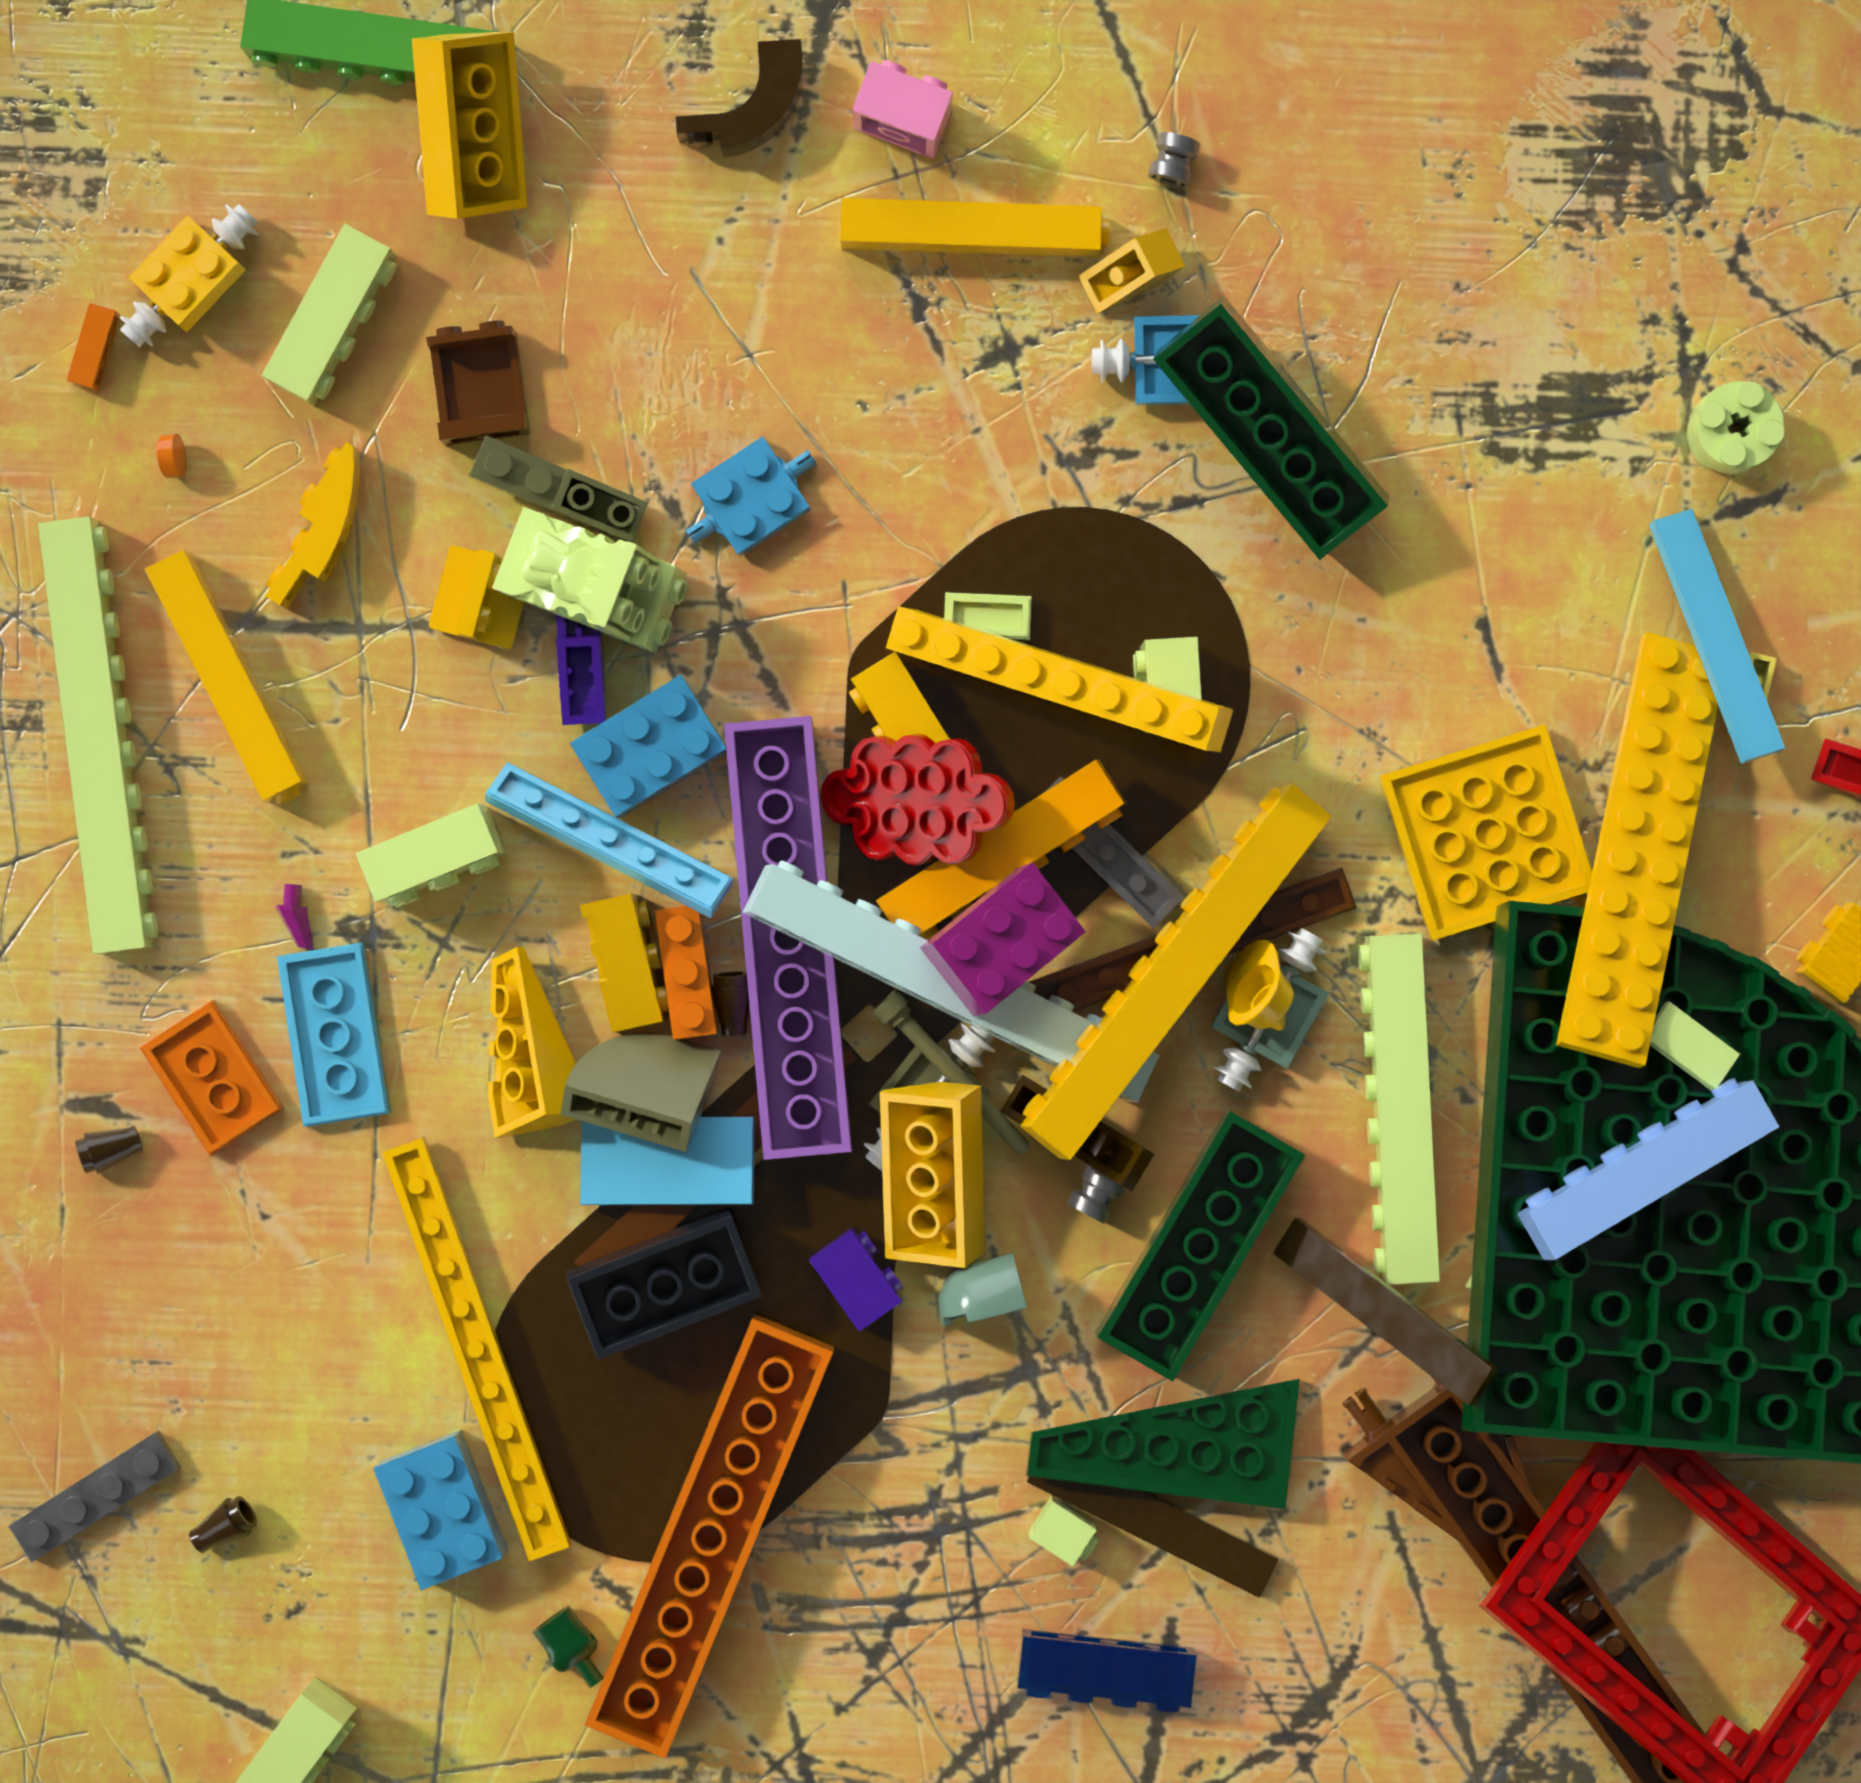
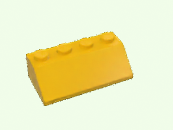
[412,32,528,219]
[880,1082,986,1268]

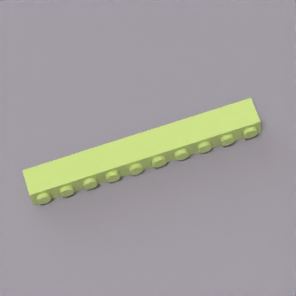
[38,516,158,954]

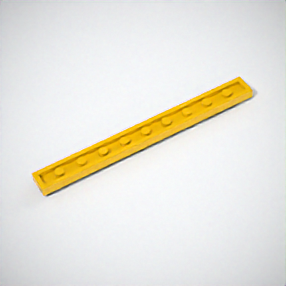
[382,1137,572,1562]

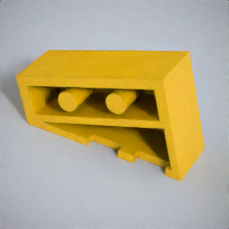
[579,893,669,1033]

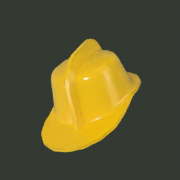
[1226,940,1294,1031]

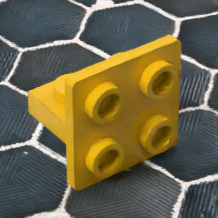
[429,545,525,649]

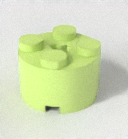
[1687,381,1785,475]

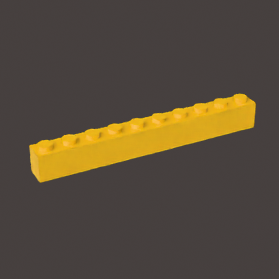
[1020,783,1332,1160]

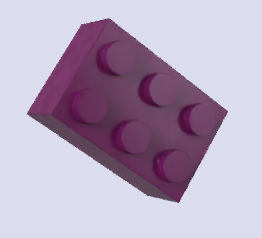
[920,862,1086,1017]

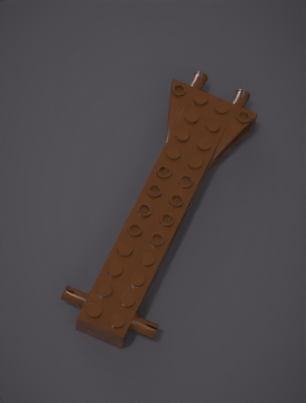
[1342,1377,1705,1783]

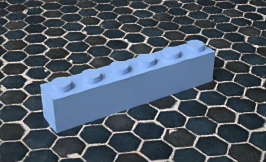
[1517,1078,1779,1260]

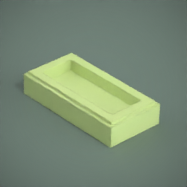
[944,592,1032,641]
[1650,1002,1740,1090]

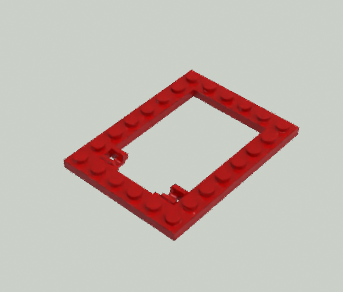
[1479,1442,1861,1783]

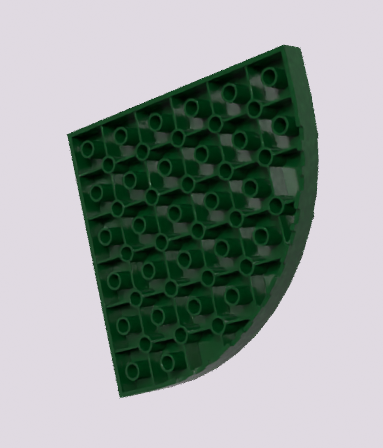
[1462,901,1861,1464]

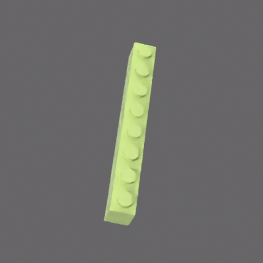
[1358,934,1440,1284]

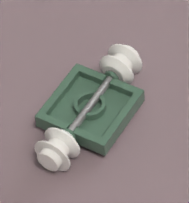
[1210,928,1329,1092]

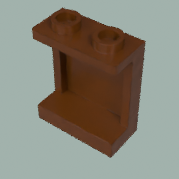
[426,320,530,446]

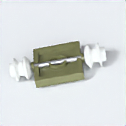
[864,1024,996,1171]

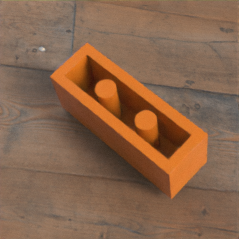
[655,906,719,1040]

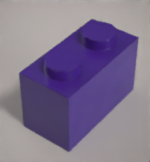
[809,1227,904,1332]

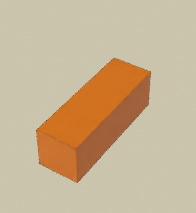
[67,303,121,392]

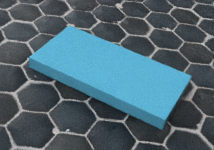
[277,943,391,1127]
[580,1117,755,1206]

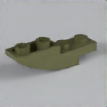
[468,435,648,543]

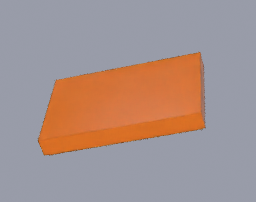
[140,1000,285,1156]

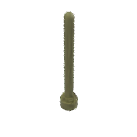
[872,989,1030,1154]

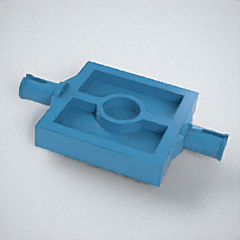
[685,436,817,557]

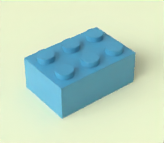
[570,675,727,819]
[373,1430,508,1590]

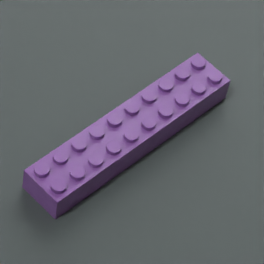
[724,716,853,1160]

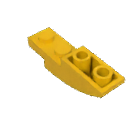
[265,442,361,609]

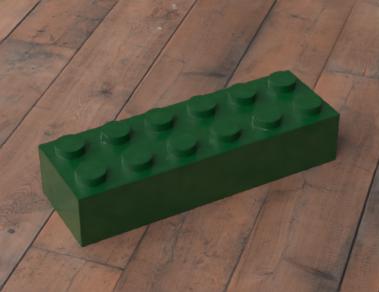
[1153,296,1389,560]
[1095,1109,1305,1382]

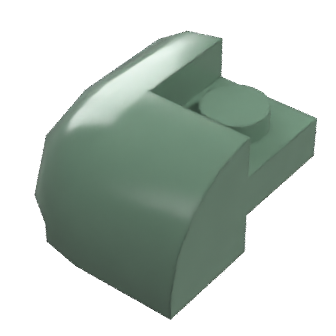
[938,1253,1027,1327]

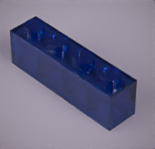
[1016,1629,1197,1713]

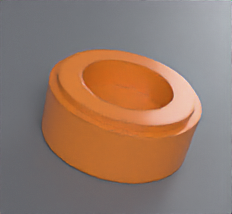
[156,433,187,478]

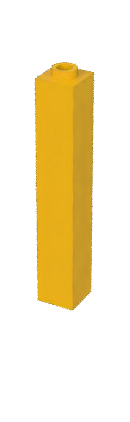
[840,198,1110,258]
[145,549,308,806]

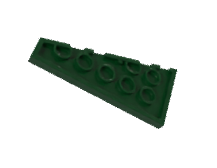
[1025,1379,1300,1509]

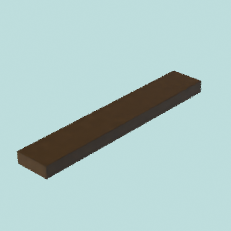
[1273,1217,1498,1406]
[1026,1476,1279,1598]

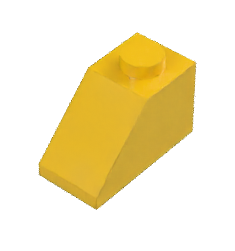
[1079,228,1186,314]

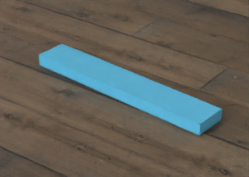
[1649,509,1785,764]
[485,762,733,918]

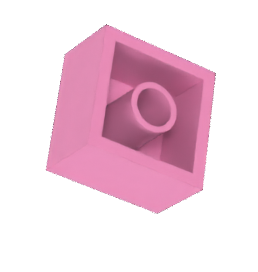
[852,60,953,159]

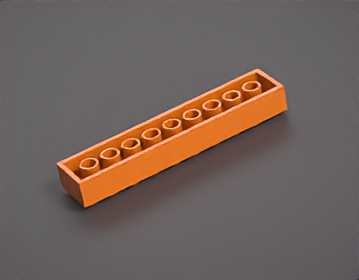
[585,1314,834,1759]

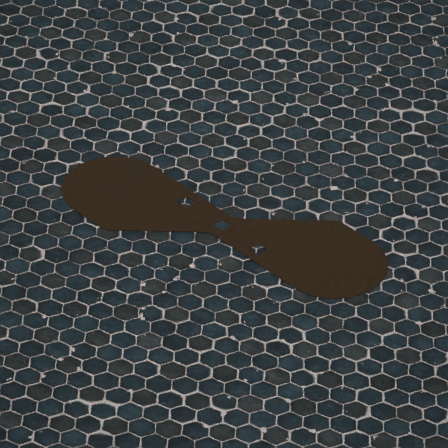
[495,507,1250,1563]

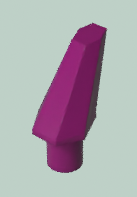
[275,884,314,950]

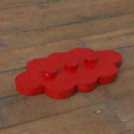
[820,733,1015,865]

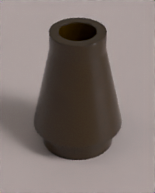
[711,971,750,1036]
[75,1125,143,1174]
[189,1496,257,1553]

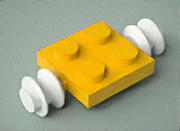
[120,204,258,347]

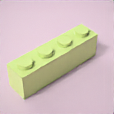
[261,223,397,406]

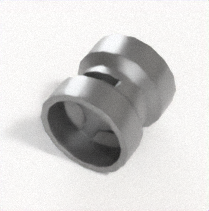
[1148,132,1201,188]
[1067,1165,1125,1224]

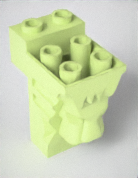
[492,507,687,654]

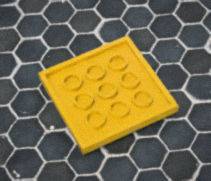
[1378,724,1592,941]

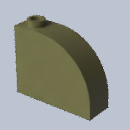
[561,1033,721,1152]

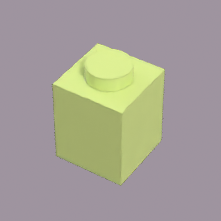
[1028,1495,1098,1567]

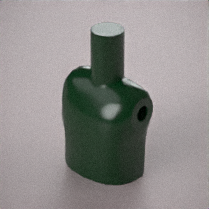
[532,1605,604,1688]

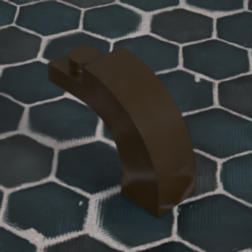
[675,39,803,157]
[1001,1075,1154,1191]

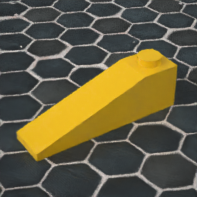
[488,947,576,1138]

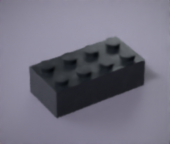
[566,1208,762,1360]

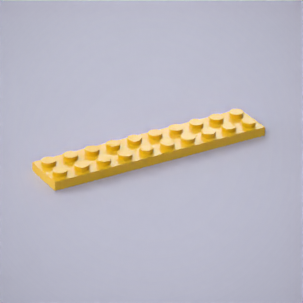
[1556,632,1718,1068]

